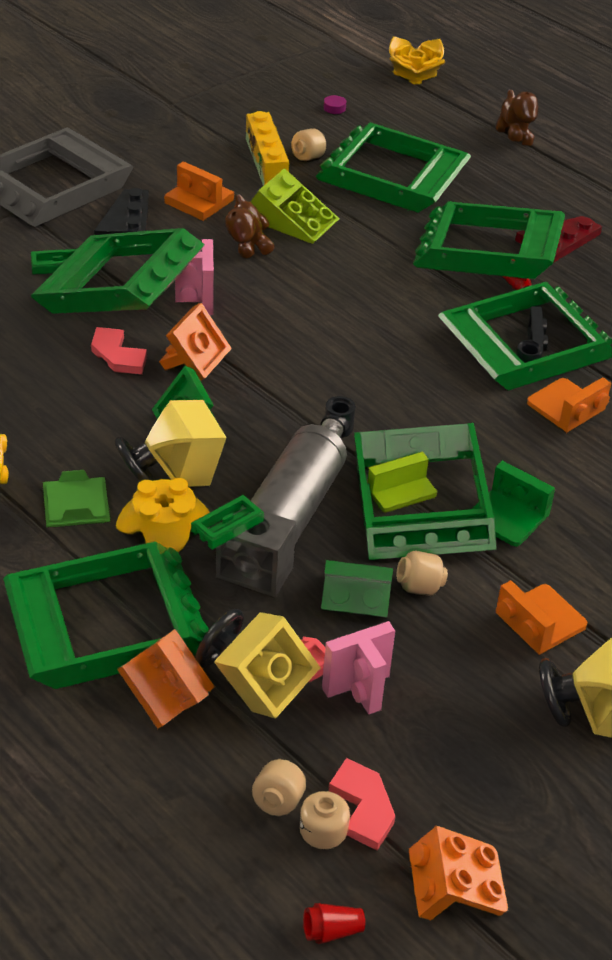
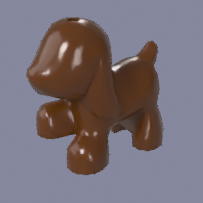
[496,89,538,146]
[225,194,274,258]

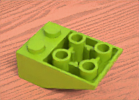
[251,168,340,244]

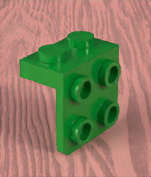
[472,460,555,547]

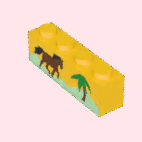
[246,111,289,186]

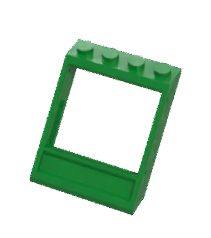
[315,122,471,213]
[413,201,565,279]
[31,228,205,314]
[438,282,612,391]
[354,423,496,560]
[3,542,209,689]

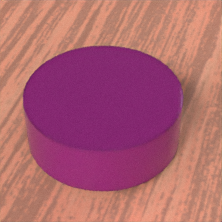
[324,95,347,114]

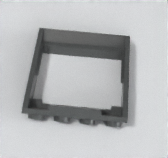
[0,127,134,227]

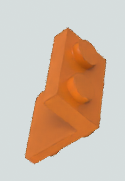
[527,377,611,432]
[496,580,587,655]
[409,826,508,920]

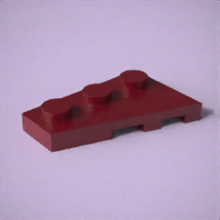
[515,216,602,262]

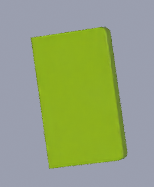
[367,452,437,513]

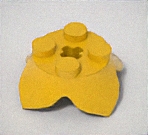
[389,36,445,84]
[116,478,210,552]

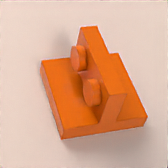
[164,161,234,221]
[159,303,232,380]
[117,629,215,729]

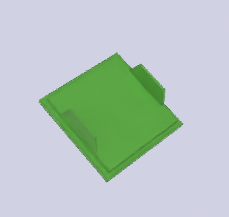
[43,470,110,527]

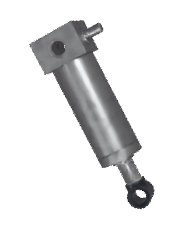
[208,396,356,597]

